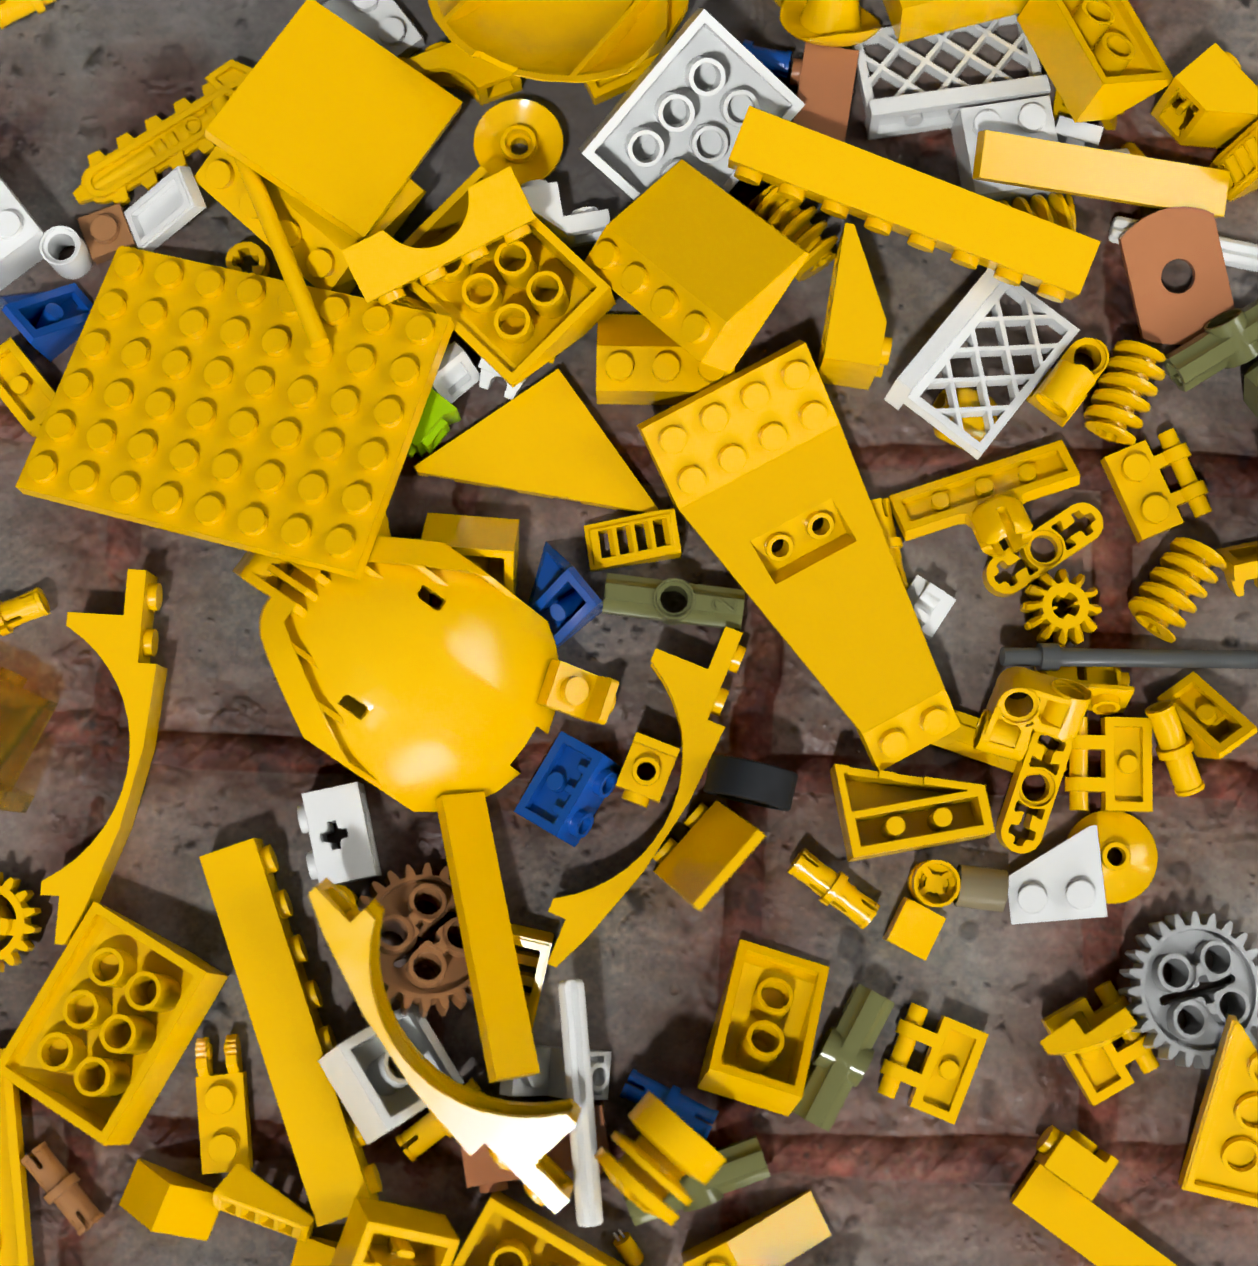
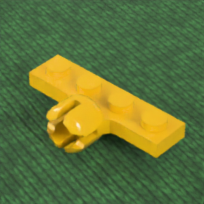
[889,440,1080,558]

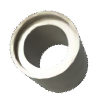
[953,864,1009,912]

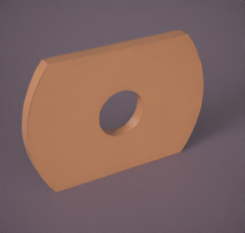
[1118,207,1235,345]

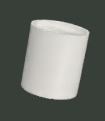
[39,226,93,279]

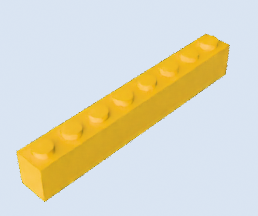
[728,106,1101,303]
[199,838,383,1227]

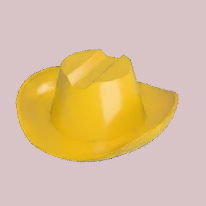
[780,0,882,47]

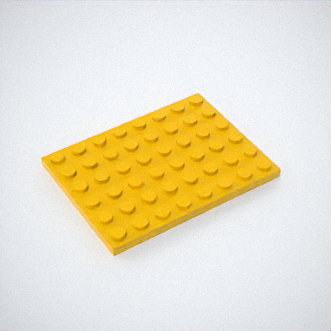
[15,245,455,580]

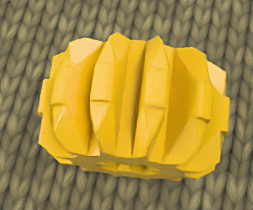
[1020,569,1102,648]

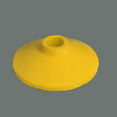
[473,99,563,186]
[1066,811,1158,904]

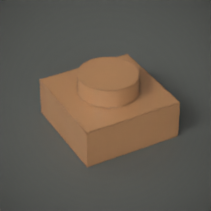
[77,203,138,265]

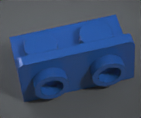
[513,731,621,847]

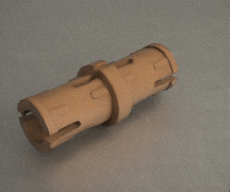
[20,1141,105,1237]

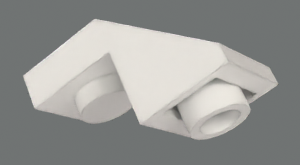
[521,179,611,248]
[499,1045,612,1100]

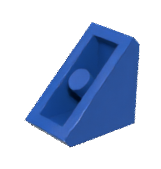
[0,283,93,362]
[528,542,603,648]

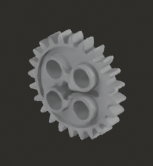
[1119,911,1258,1069]

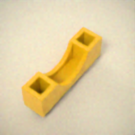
[398,41,522,105]
[341,166,536,307]

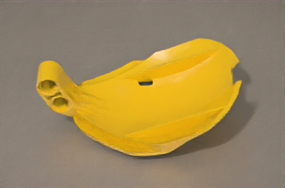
[428,0,689,83]
[232,536,559,812]

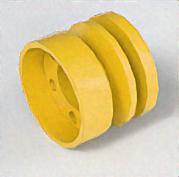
[594,1090,727,1226]

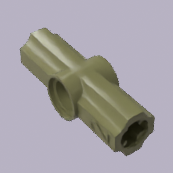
[1164,299,1258,392]
[602,573,745,631]
[792,983,895,1132]
[623,1135,771,1226]

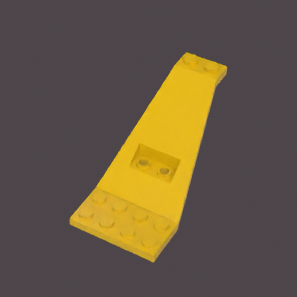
[637,340,961,771]

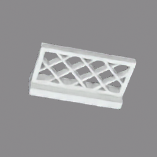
[851,13,1051,140]
[884,268,1080,460]

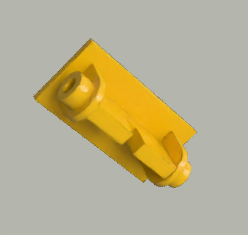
[1033,667,1135,715]

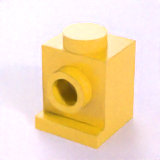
[616,732,680,808]
[1034,1125,1119,1201]

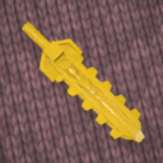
[73,59,253,207]

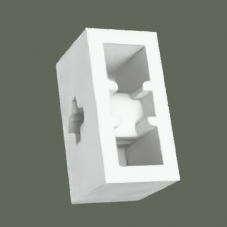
[297,782,382,885]

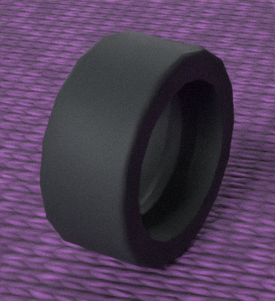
[703,754,798,811]

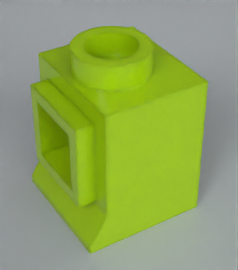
[407,388,461,458]

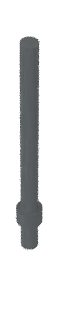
[999,643,1258,671]

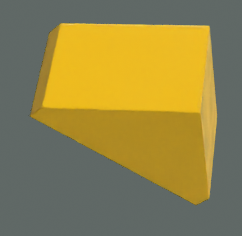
[119,1158,220,1241]

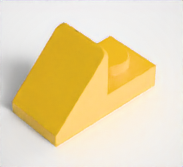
[1157,671,1258,760]

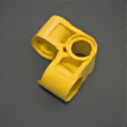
[1026,338,1109,427]
[973,666,1093,762]

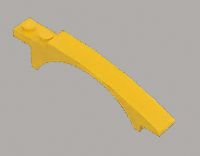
[40,569,168,945]
[547,626,747,967]
[308,877,582,1214]

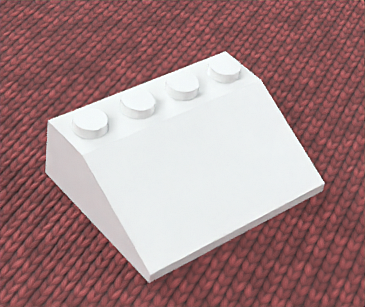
[579,8,805,201]

